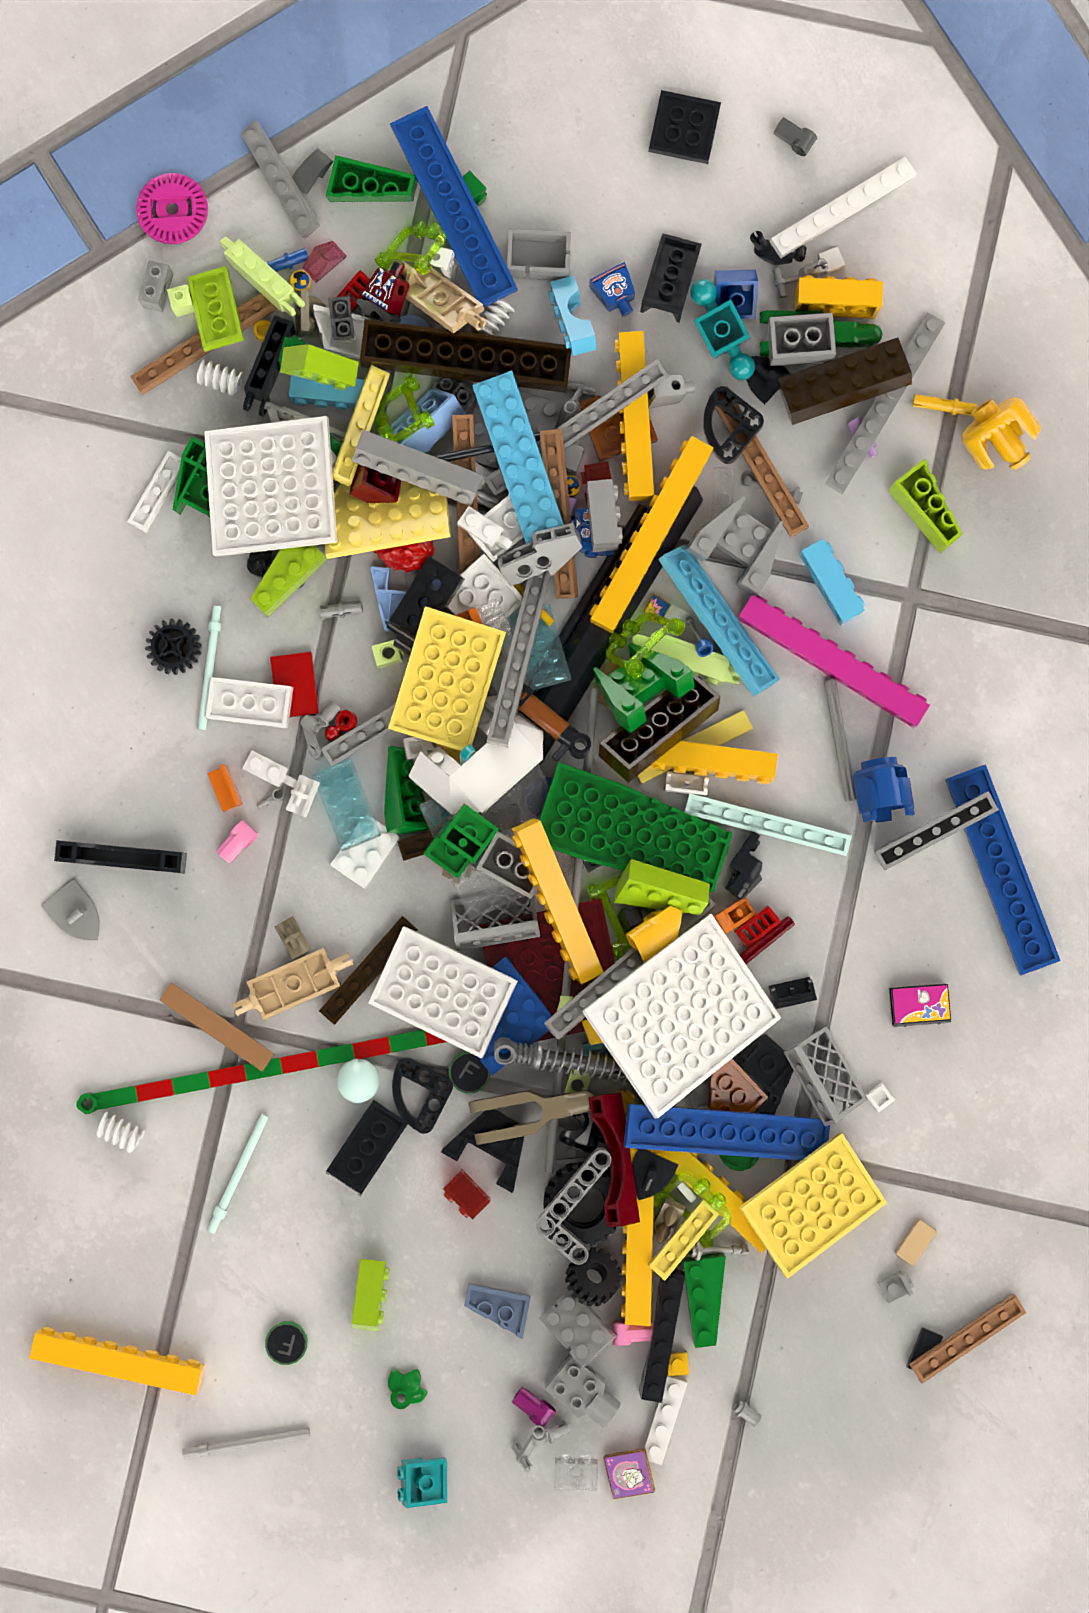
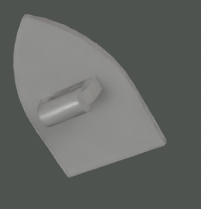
[41,879,99,940]

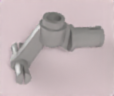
[772,258,828,298]
[562,381,596,424]
[300,701,341,760]
[511,1420,570,1472]

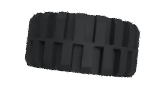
[543,1162,616,1246]

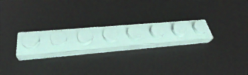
[684,793,852,856]

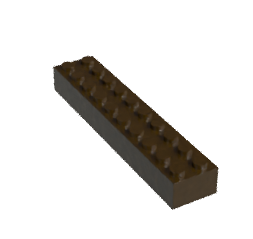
[360,319,571,393]

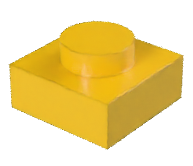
[667,1351,689,1376]

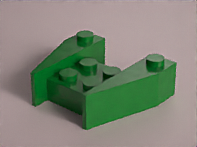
[172,436,210,517]
[593,643,695,733]

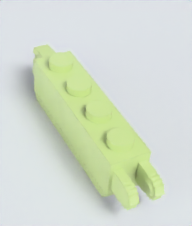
[220,236,305,317]
[631,631,741,686]

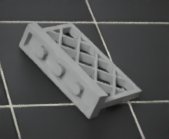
[450,889,540,951]
[784,1026,867,1126]

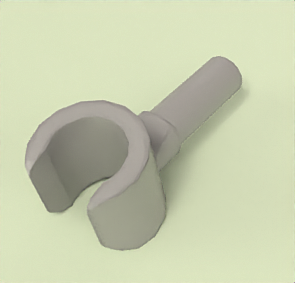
[256,788,284,809]

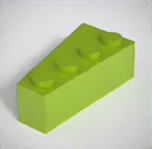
[888,459,963,553]
[250,545,328,617]
[614,859,710,915]

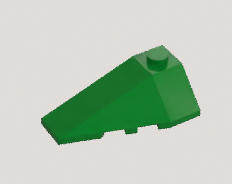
[384,746,435,834]

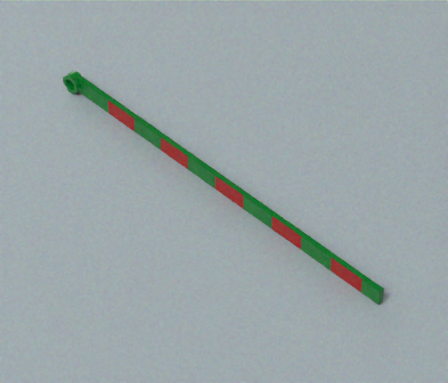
[76,1030,447,1114]

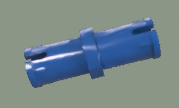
[267,248,310,272]

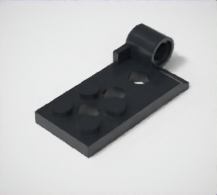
[386,556,465,656]

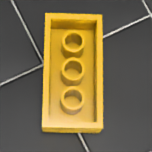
[793,275,883,319]

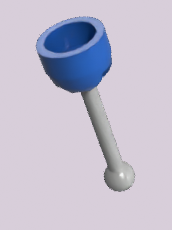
[685,617,713,657]

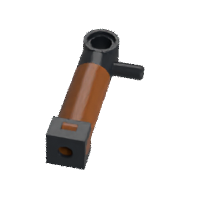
[517,684,591,762]

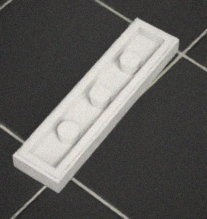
[127,451,181,533]

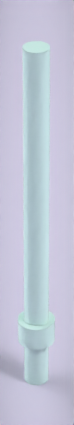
[198,606,221,730]
[207,1114,269,1234]

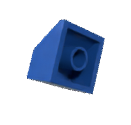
[714,269,758,319]

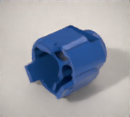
[853,757,915,823]

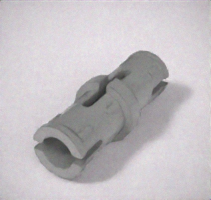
[320,600,363,619]

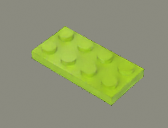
[187,266,244,352]

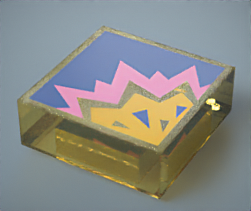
[643,594,671,623]

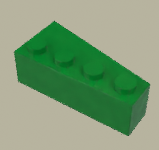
[326,155,418,202]
[682,1253,726,1348]

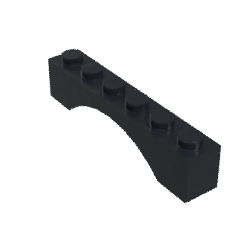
[54,840,187,874]
[639,1269,685,1403]

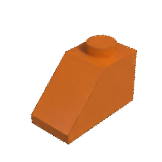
[713,897,756,934]

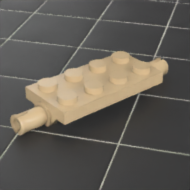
[400,259,486,333]
[232,948,354,1020]

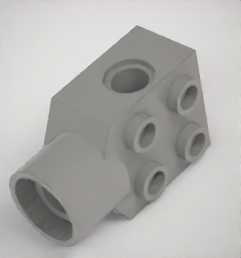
[545,1353,621,1427]

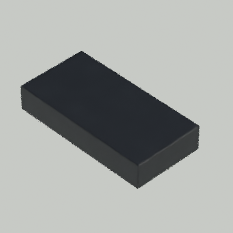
[906,1327,943,1370]

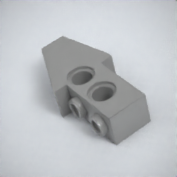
[497,523,582,587]

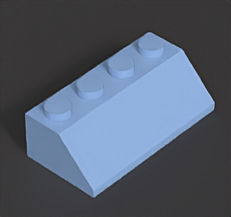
[380,387,466,453]

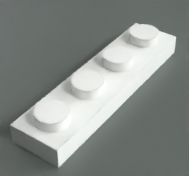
[642,1375,687,1465]

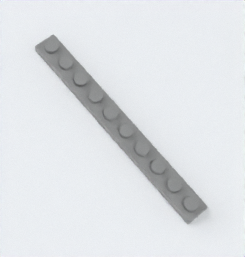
[825,313,945,495]
[484,359,669,496]
[487,570,551,748]
[321,646,508,767]
[544,898,716,1040]

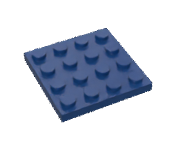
[477,956,553,1076]

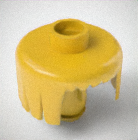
[961,397,1041,470]

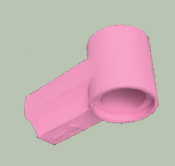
[216,820,258,863]
[612,1320,653,1346]

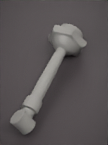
[743,476,803,504]
[689,1242,749,1261]

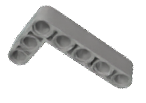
[536,1147,611,1265]

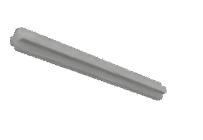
[824,679,856,802]

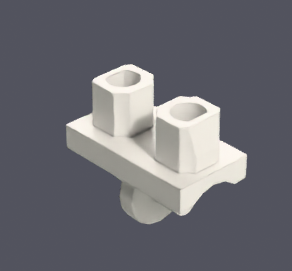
[286,775,320,817]

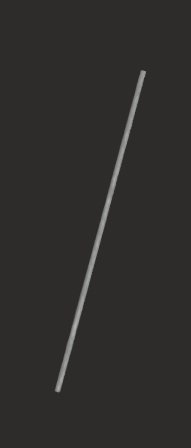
[545,688,599,1173]

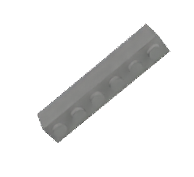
[352,430,482,506]
[874,791,999,870]

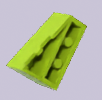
[280,344,359,390]
[351,1259,390,1332]

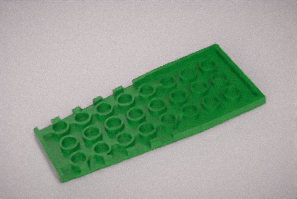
[539,762,732,892]

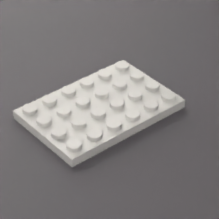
[369,926,518,1058]

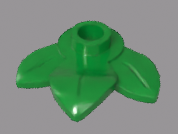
[388,1369,428,1409]

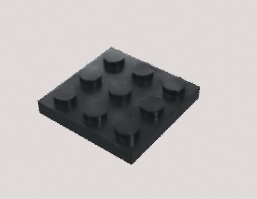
[648,90,721,164]

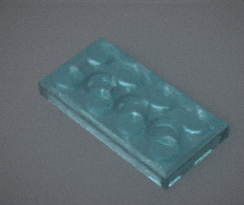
[509,604,571,691]
[313,759,381,851]

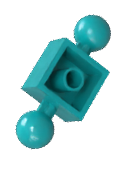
[690,279,755,381]

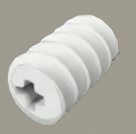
[471,299,515,335]
[197,359,244,396]
[97,1111,145,1153]

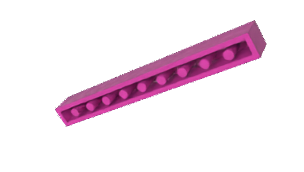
[737,595,930,728]

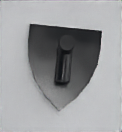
[746,356,791,405]
[632,1149,679,1200]

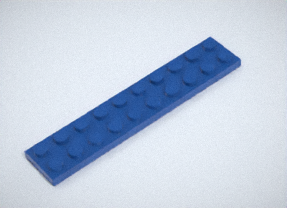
[390,106,518,307]
[945,764,1061,975]
[623,1103,830,1160]

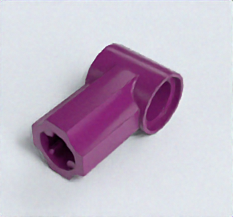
[512,1386,556,1428]

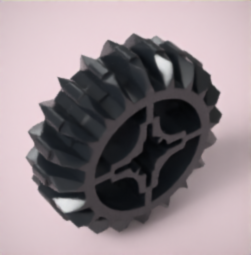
[145,619,202,675]

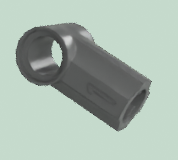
[773,117,817,157]

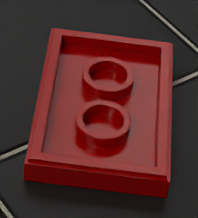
[270,652,319,718]

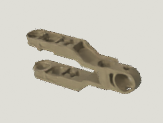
[468,1089,594,1145]

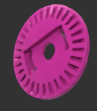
[136,173,208,245]

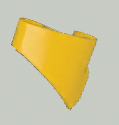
[625,906,682,963]

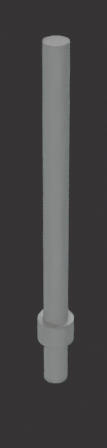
[182,1428,310,1458]

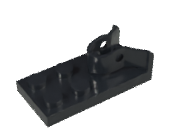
[640,233,702,323]
[326,1100,408,1197]

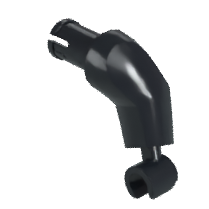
[750,231,807,265]

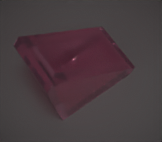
[302,241,347,283]

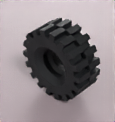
[565,1248,622,1307]

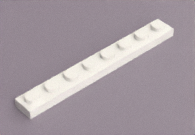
[769,157,917,258]

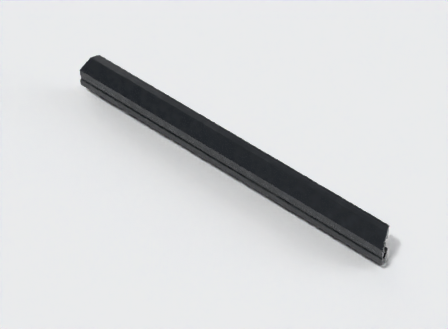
[499,486,703,804]

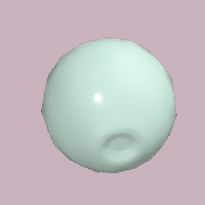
[337,1059,380,1103]

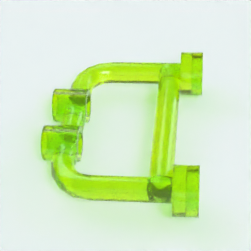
[374,221,446,275]
[374,374,435,442]
[606,612,685,678]
[585,875,656,959]
[654,1173,731,1248]

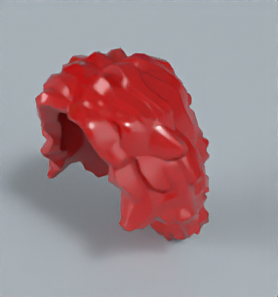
[374,540,435,573]

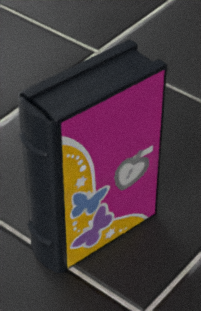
[889,984,951,1027]

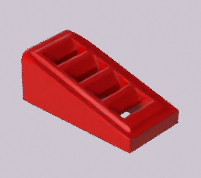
[337,270,370,313]
[735,905,781,948]

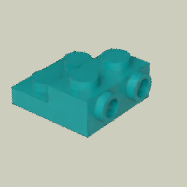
[397,1457,447,1508]

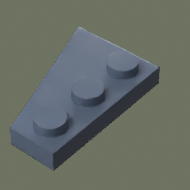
[464,1283,531,1339]

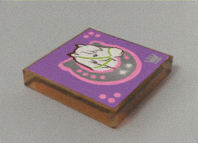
[603,1448,655,1499]

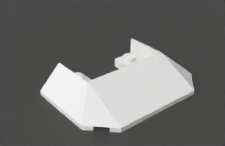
[408,695,543,815]

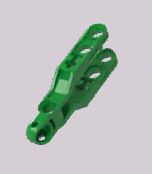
[759,310,883,356]

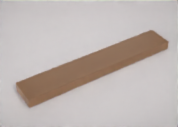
[159,983,274,1071]
[909,1294,1026,1384]

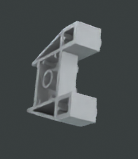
[685,495,783,596]

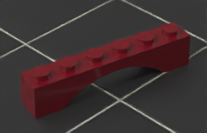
[588,1092,640,1227]

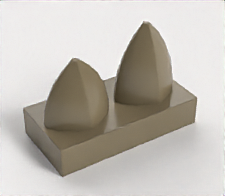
[295,289,326,337]
[654,1198,686,1244]

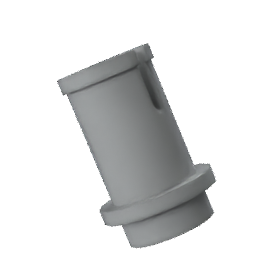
[733,1401,761,1427]

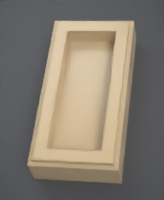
[895,1218,937,1267]

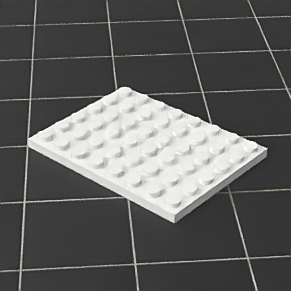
[582,914,781,1118]

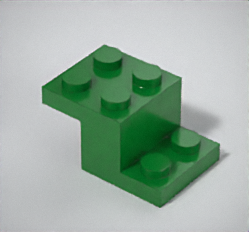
[423,803,499,879]

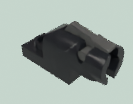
[725,831,763,899]

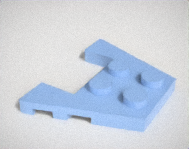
[370,567,441,632]

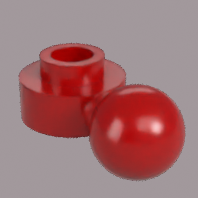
[324,710,357,742]

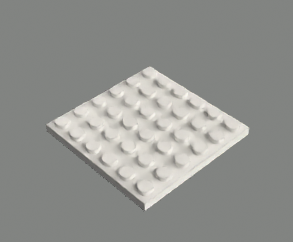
[205,416,338,557]

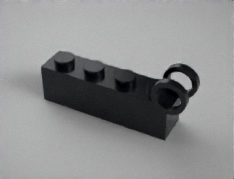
[243,315,296,417]

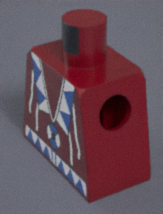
[361,261,410,316]

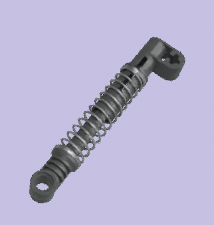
[493,1037,678,1107]

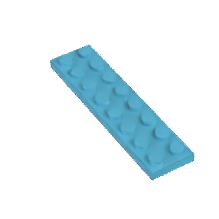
[472,371,564,544]
[658,544,780,696]

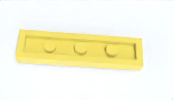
[647,1200,719,1280]

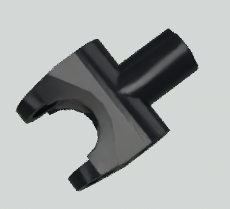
[558,1111,606,1153]

